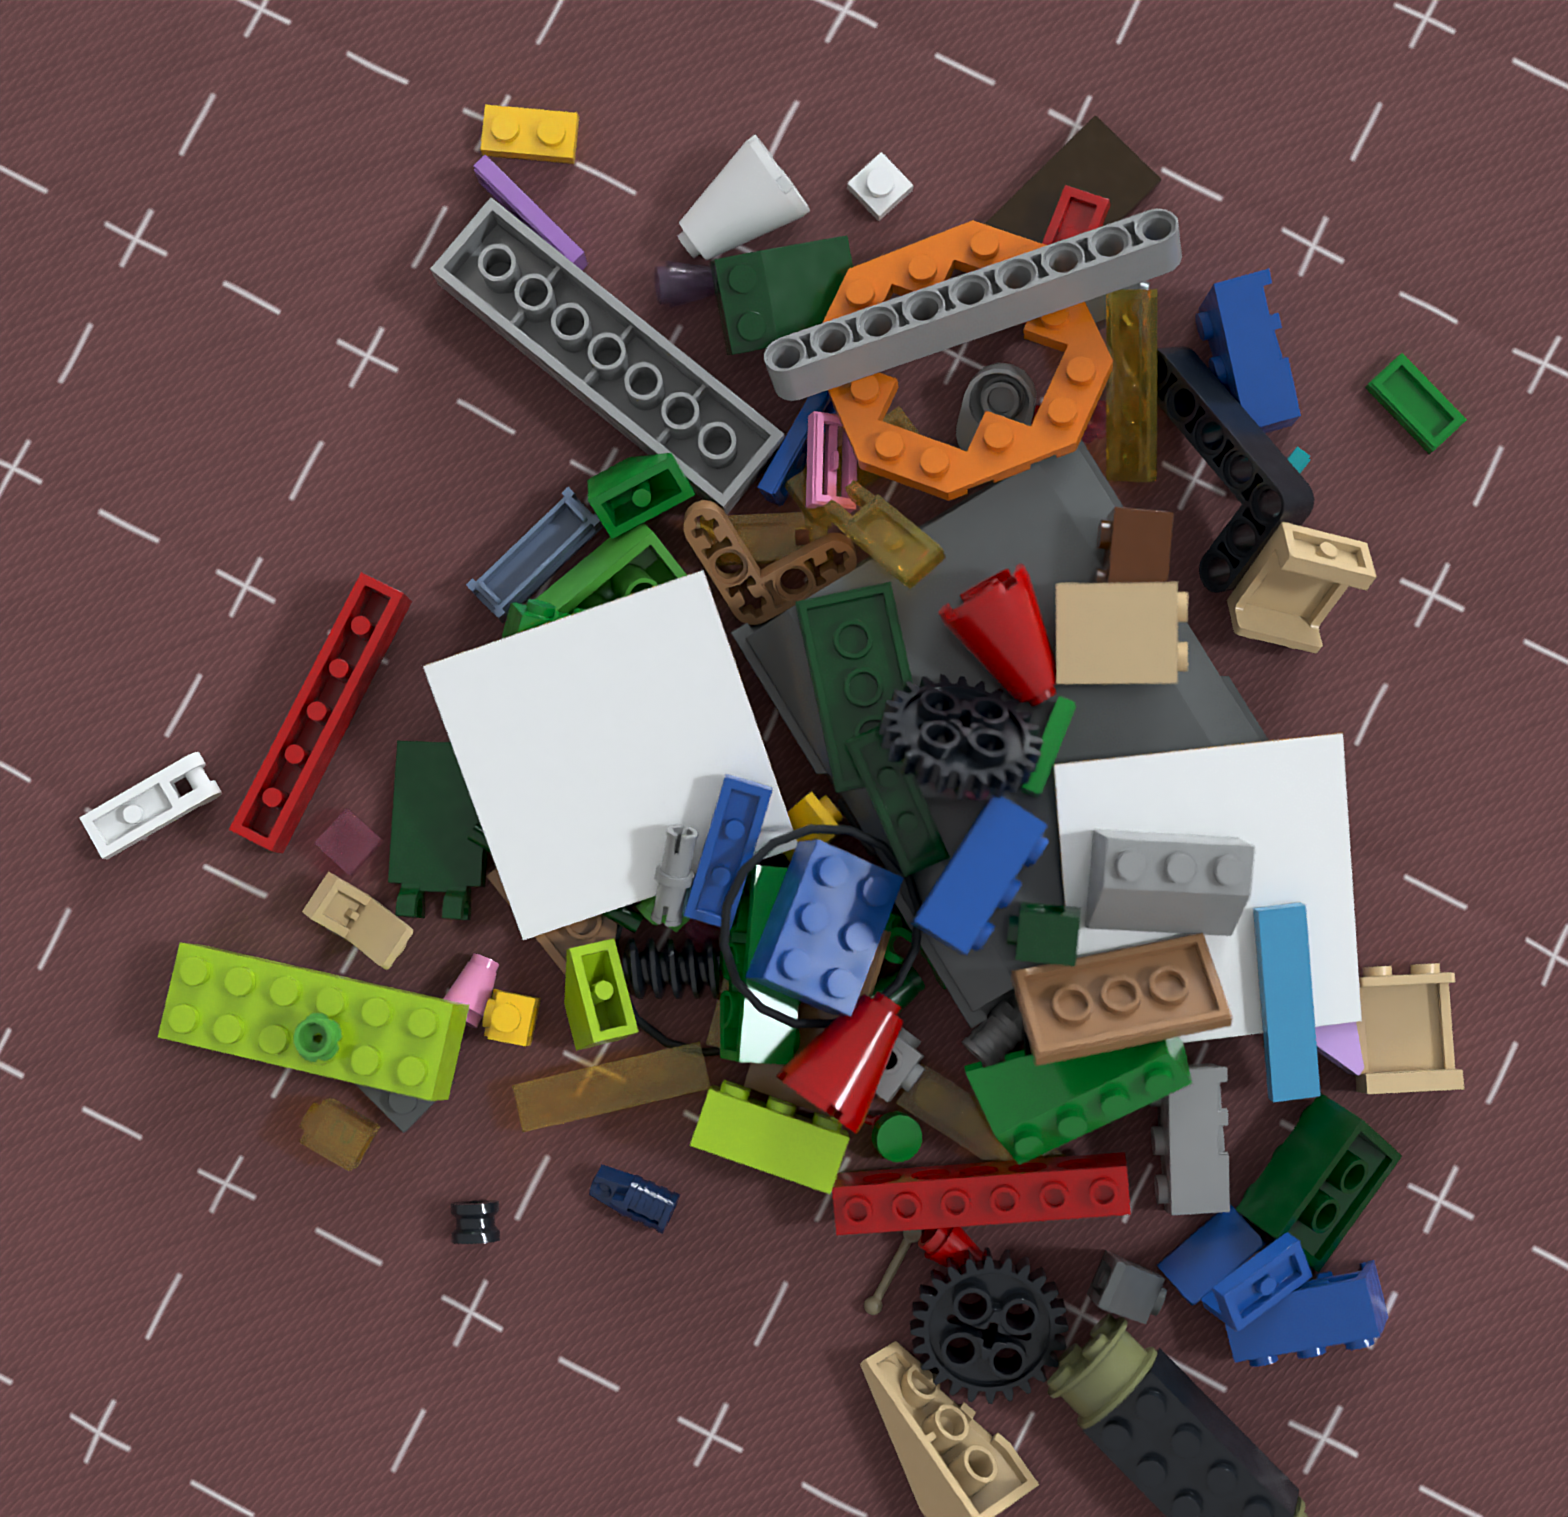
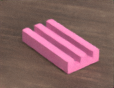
[806,411,857,514]

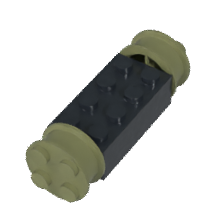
[1047,1313,1309,1517]

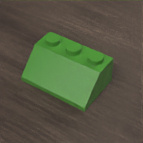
[536,523,687,614]

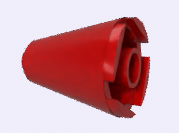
[938,563,1057,706]
[776,991,904,1134]

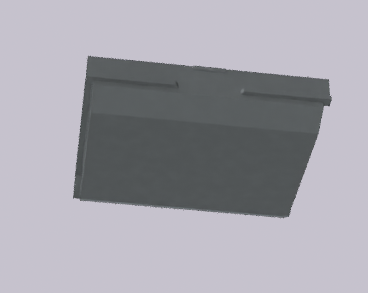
[731,439,1269,1028]

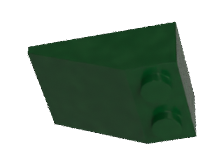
[709,235,853,355]

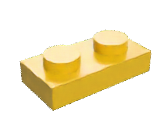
[480,105,579,164]

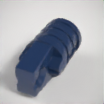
[589,1165,681,1234]

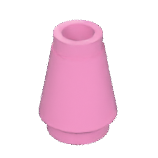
[443,953,499,1028]

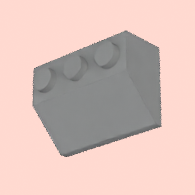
[1085,829,1255,936]

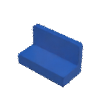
[1201,1232,1313,1333]

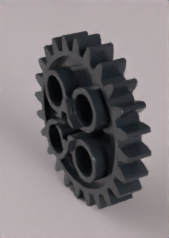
[879,675,1043,801]
[910,1247,1069,1404]

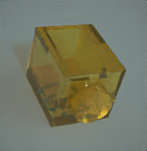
[299,1098,381,1171]

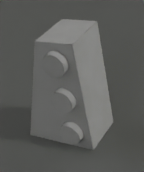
[1150,1063,1230,1215]

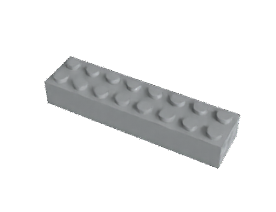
[430,197,784,515]

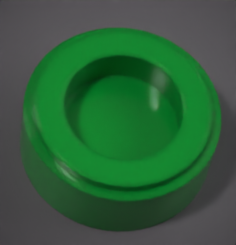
[872,1111,922,1162]

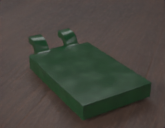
[388,741,488,920]

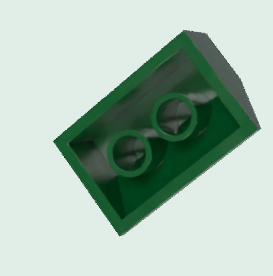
[1235,1092,1402,1273]

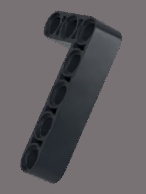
[1137,346,1314,593]

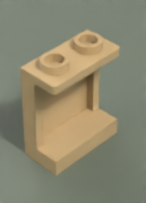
[1227,522,1376,653]
[1056,581,1188,684]
[1355,963,1464,1094]

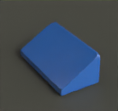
[1156,1204,1265,1306]

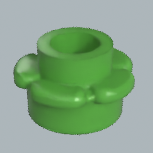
[293,1013,342,1062]

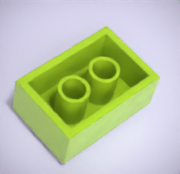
[690,1079,849,1194]

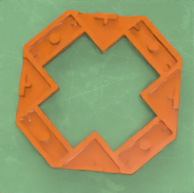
[823,220,1113,501]

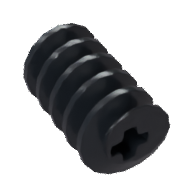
[623,938,721,999]

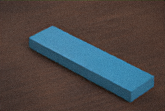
[1253,902,1321,1102]

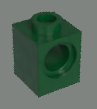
[1007,902,1081,967]

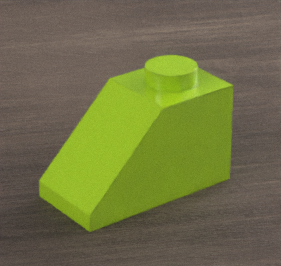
[564,938,638,1051]

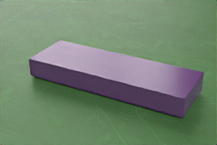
[474,155,588,270]

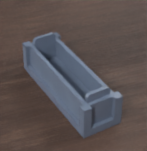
[466,487,604,623]

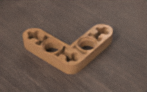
[683,500,857,625]

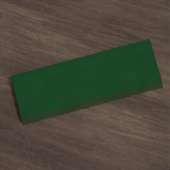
[845,726,950,877]

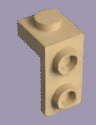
[302,871,413,970]

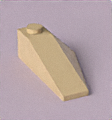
[860,1341,1039,1517]

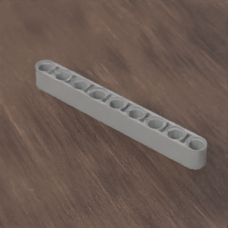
[764,209,1182,401]

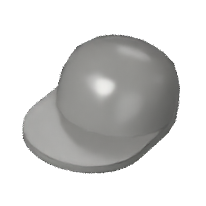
[956,363,1037,451]

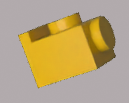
[482,989,541,1047]

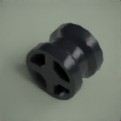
[451,1200,500,1244]

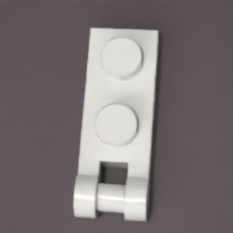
[79,752,222,860]

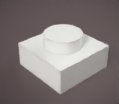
[847,152,913,221]

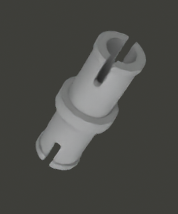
[651,824,698,927]

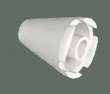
[677,134,810,260]

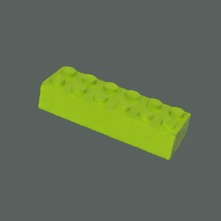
[158,942,470,1101]

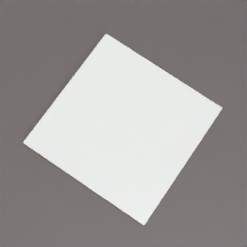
[423,570,798,940]
[1053,733,1362,1043]

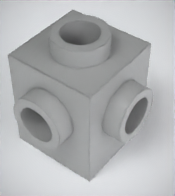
[876,1027,925,1102]

